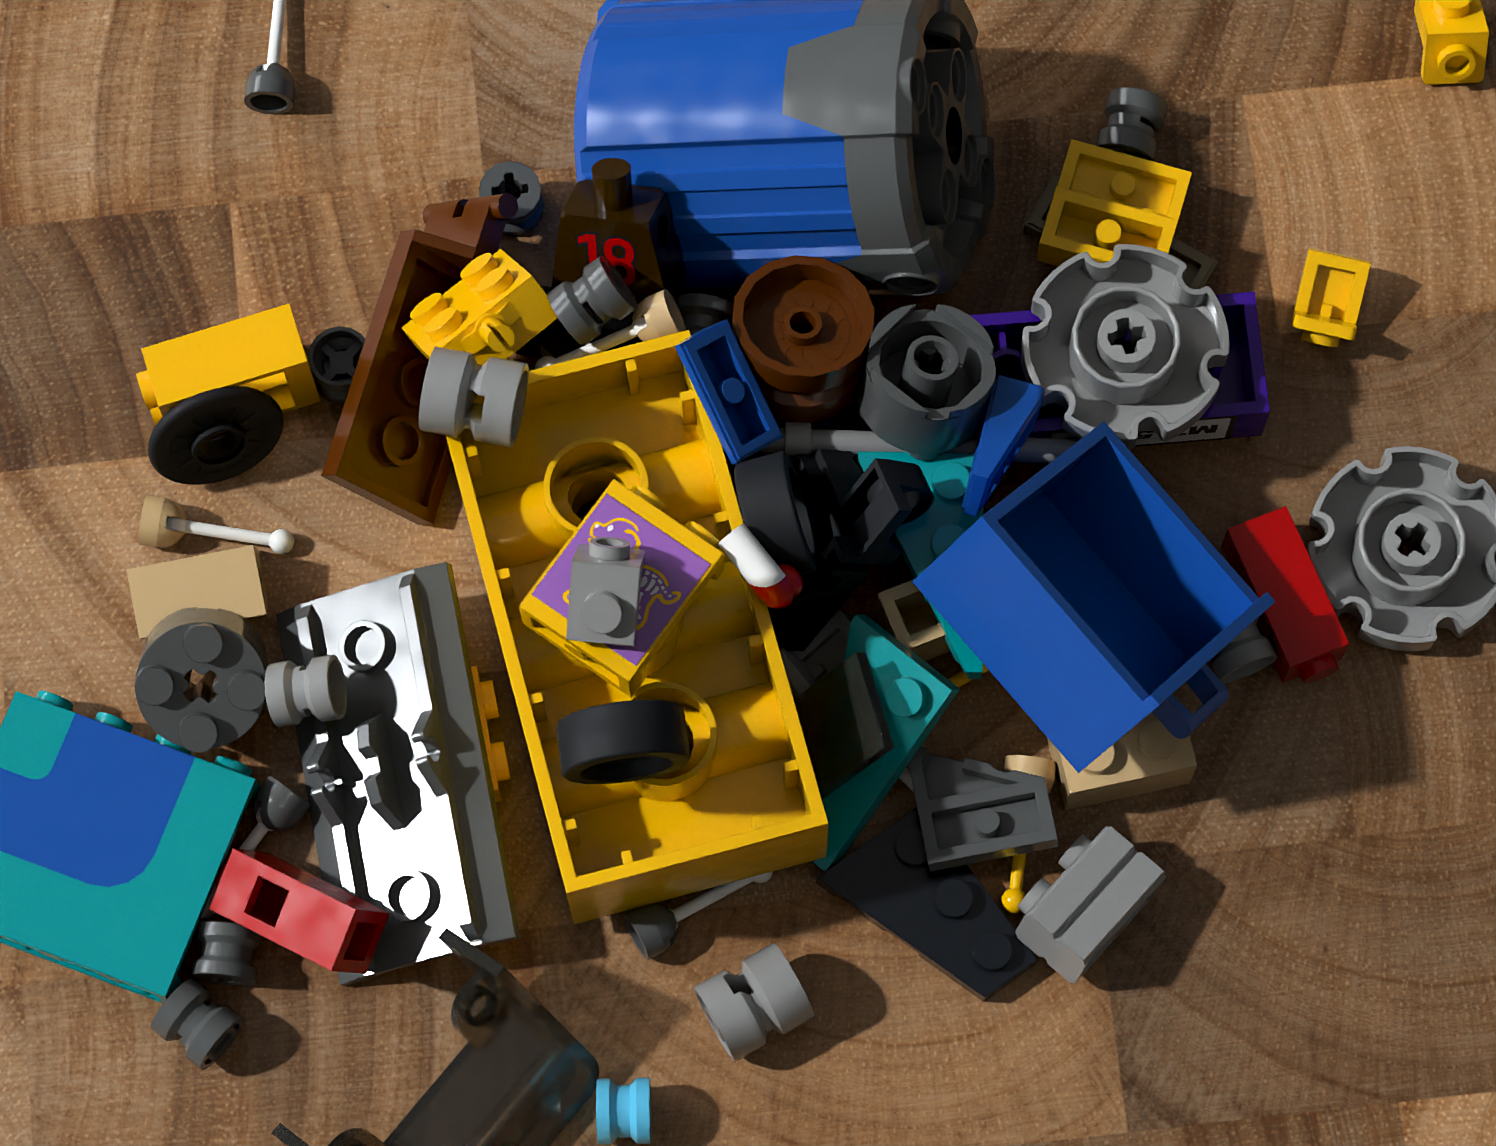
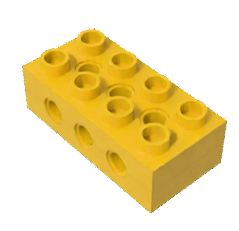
[446,330,828,924]

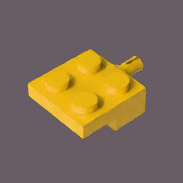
[1036,139,1192,266]
[402,249,557,365]

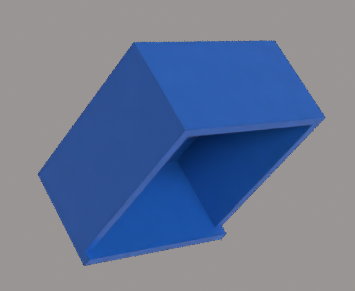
[912,421,1276,773]

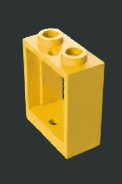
[136,304,321,435]

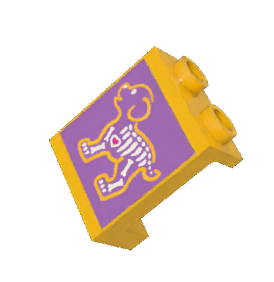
[519,479,724,698]

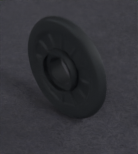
[148,386,284,485]

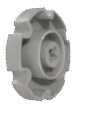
[1021,244,1229,449]
[1306,446,1496,651]

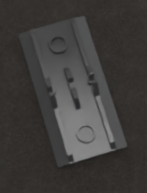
[276,562,521,986]

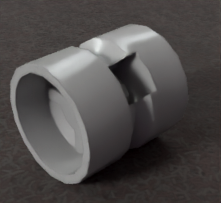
[419,346,529,448]
[693,943,815,1062]

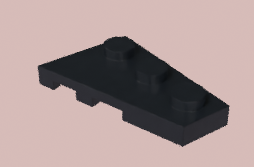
[816,807,1037,1002]

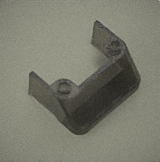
[272,928,599,1146]

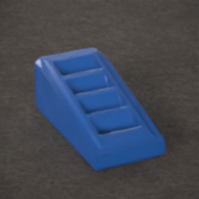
[961,375,1045,517]

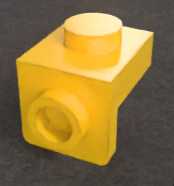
[1414,0,1489,85]
[1291,247,1371,347]

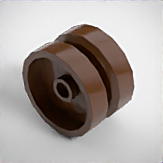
[732,255,875,423]

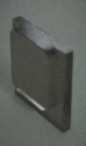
[793,652,894,800]

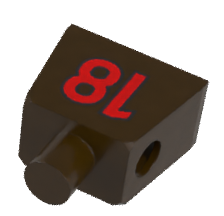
[551,158,687,304]

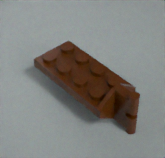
[321,193,518,525]

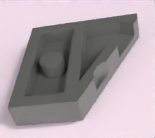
[909,746,1059,872]

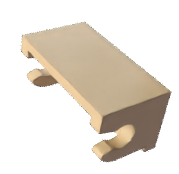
[126,545,269,640]

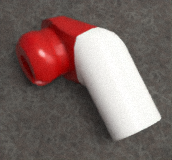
[718,524,803,609]

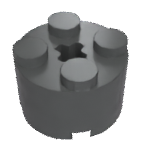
[856,304,996,461]
[134,607,268,753]

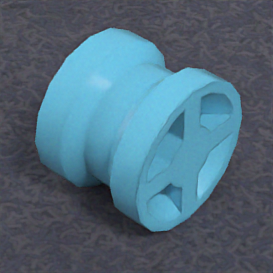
[596,1078,651,1145]

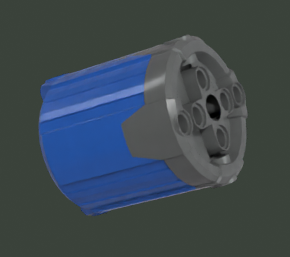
[574,0,995,302]

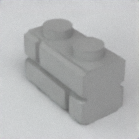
[1015,826,1167,984]

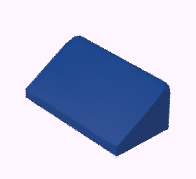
[674,319,783,465]

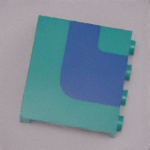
[0,690,260,1004]

